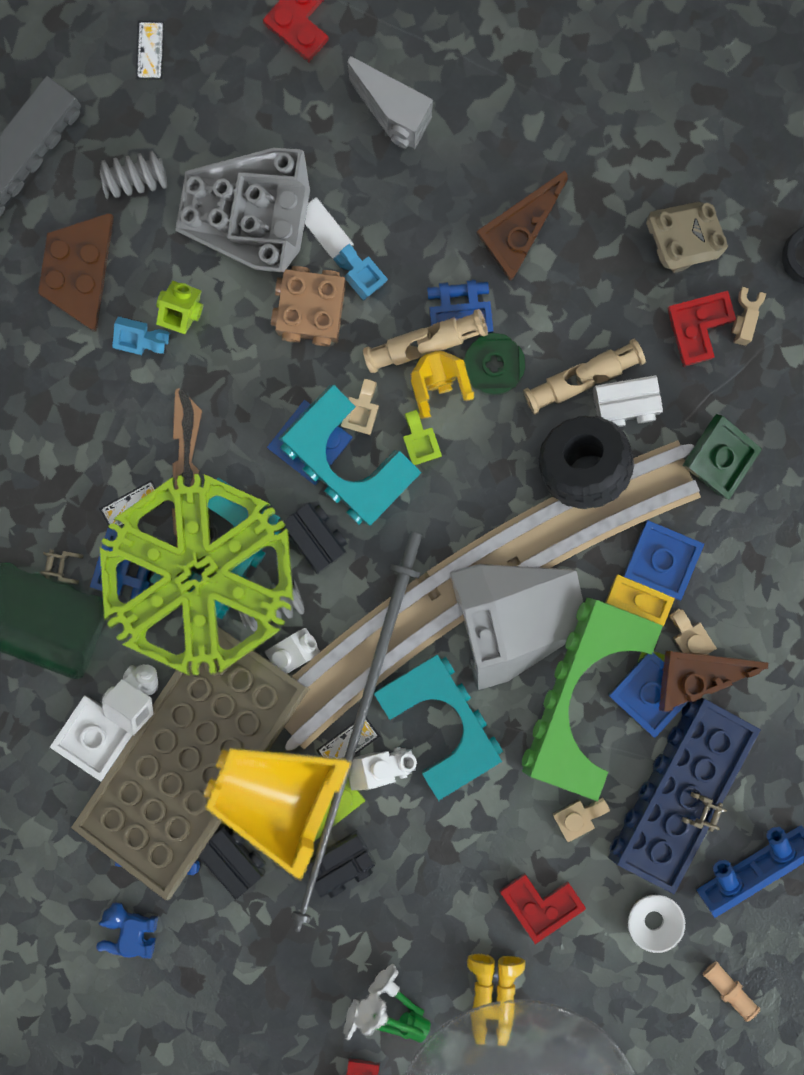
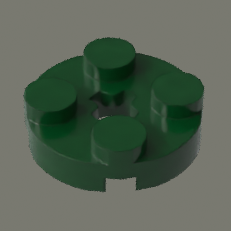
[464,333,525,396]

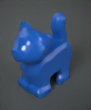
[96,902,158,958]

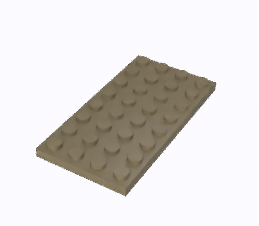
[71,625,309,900]

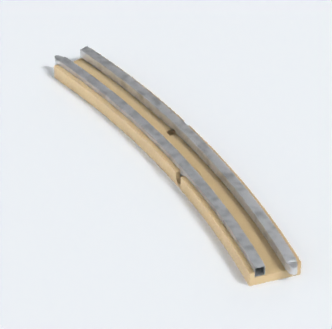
[284,440,701,751]

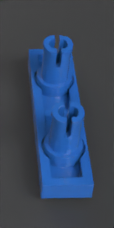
[696,825,804,918]

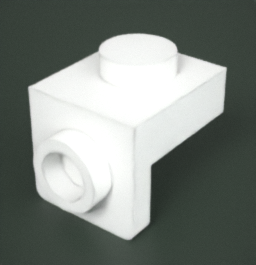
[264,628,320,674]

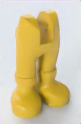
[467,954,525,1047]

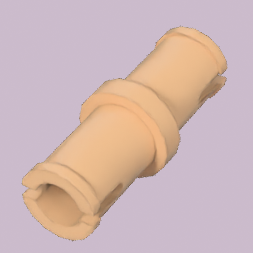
[702,961,760,1022]

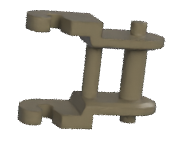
[40,549,84,584]
[681,792,727,832]

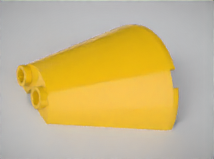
[203,748,351,879]

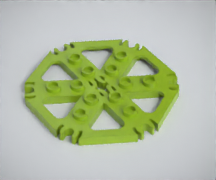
[100,474,294,676]

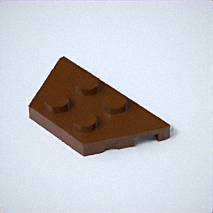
[38,214,114,332]

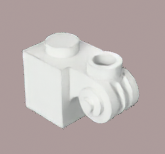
[102,664,159,736]
[348,747,417,790]

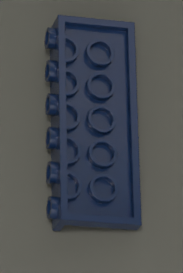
[608,697,761,894]

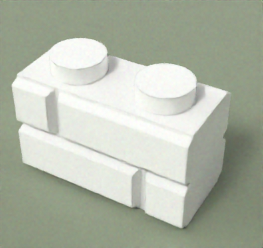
[593,375,663,427]

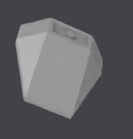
[175,148,310,273]
[450,564,583,690]

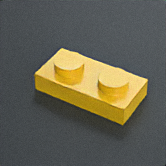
[605,575,675,627]

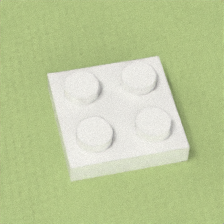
[50,695,132,782]

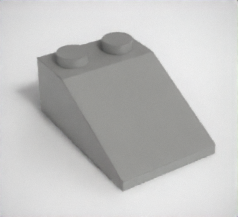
[347,56,433,149]

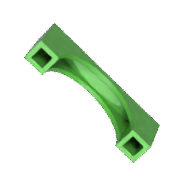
[522,598,663,801]

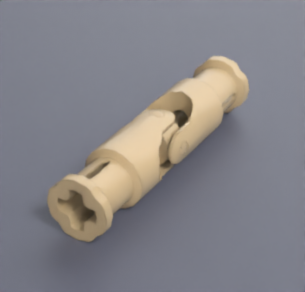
[363,309,488,373]
[523,339,646,415]

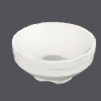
[628,895,685,953]

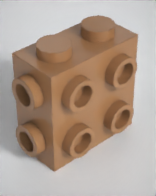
[271,266,346,346]

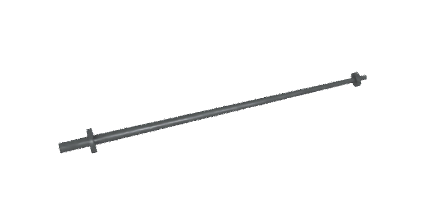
[291,531,422,932]

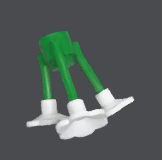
[343,964,431,1043]

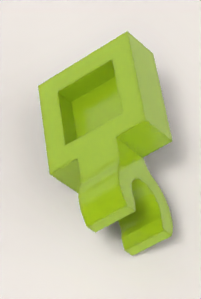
[403,410,442,465]

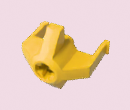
[411,351,474,419]

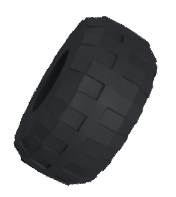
[539,415,634,509]

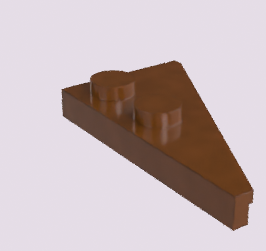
[476,170,568,281]
[659,650,769,712]

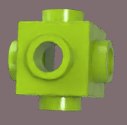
[156,280,203,334]

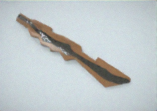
[172,389,202,548]

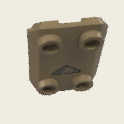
[646,202,728,273]

